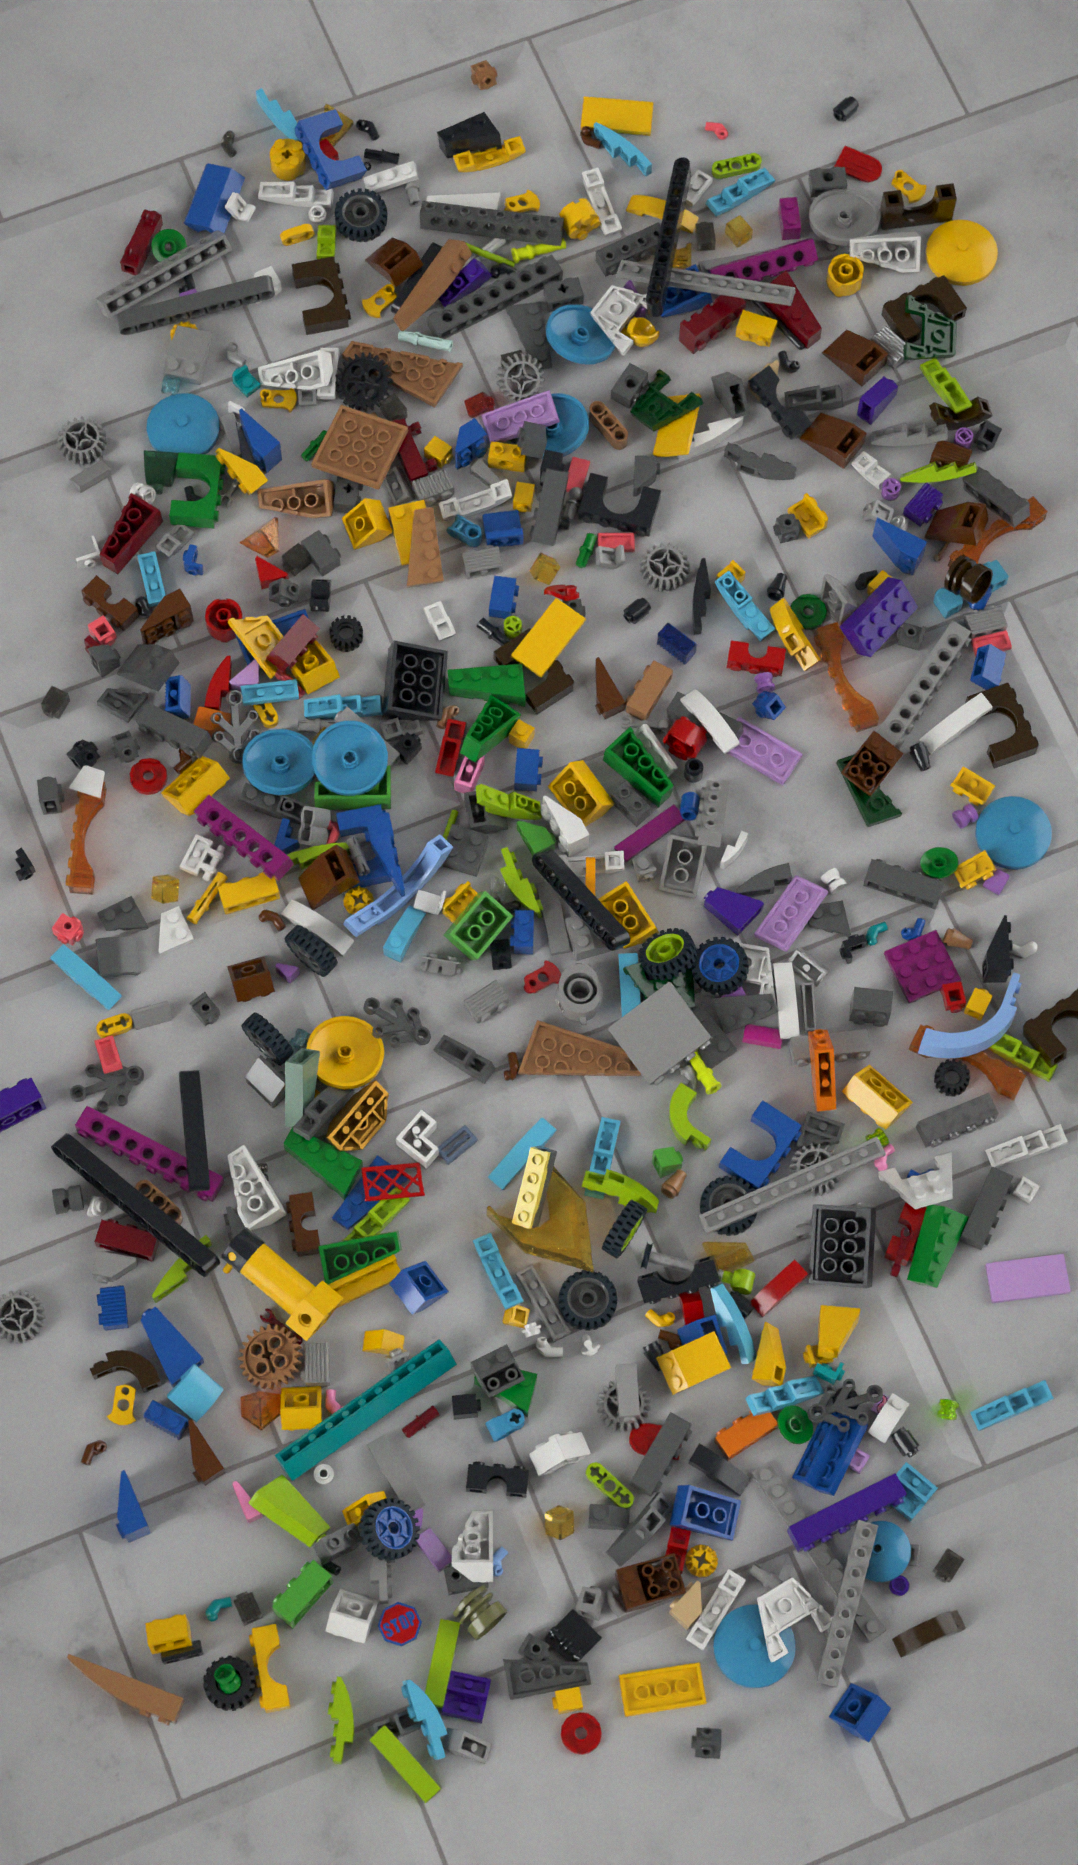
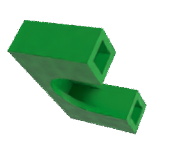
[169,452,226,529]

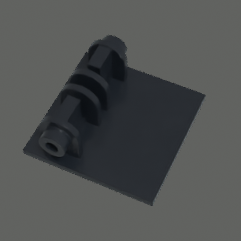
[544,1609,602,1662]

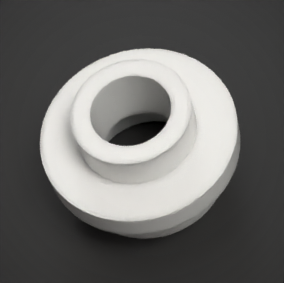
[309,205,326,223]
[522,1322,541,1337]
[314,1464,334,1485]

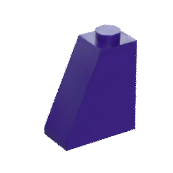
[857,376,898,425]
[704,887,764,936]

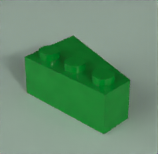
[474,1370,538,1417]

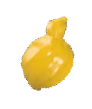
[620,317,660,347]

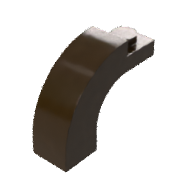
[929,397,993,430]
[90,1350,162,1393]
[892,1610,966,1658]

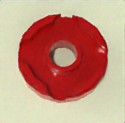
[129,758,168,795]
[560,1713,602,1755]

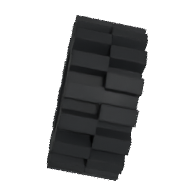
[329,615,363,652]
[934,1059,971,1097]

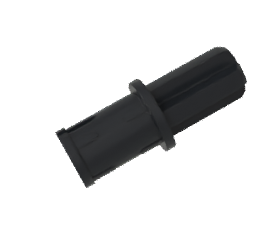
[364,149,400,165]
[476,618,510,646]

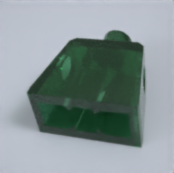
[144,450,178,494]

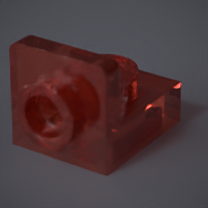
[464,392,495,418]

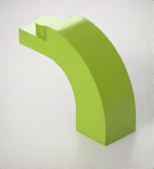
[669,1083,712,1150]

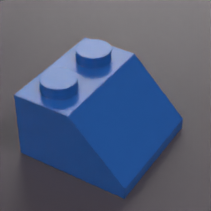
[389,1261,449,1315]
[829,1683,891,1743]

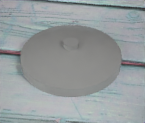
[809,188,880,246]

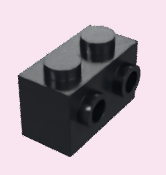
[540,449,565,486]

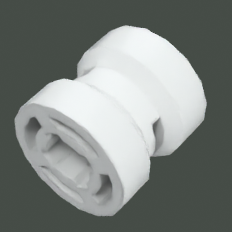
[130,482,156,504]
[821,868,847,894]

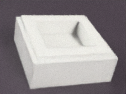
[1013,1176,1040,1204]

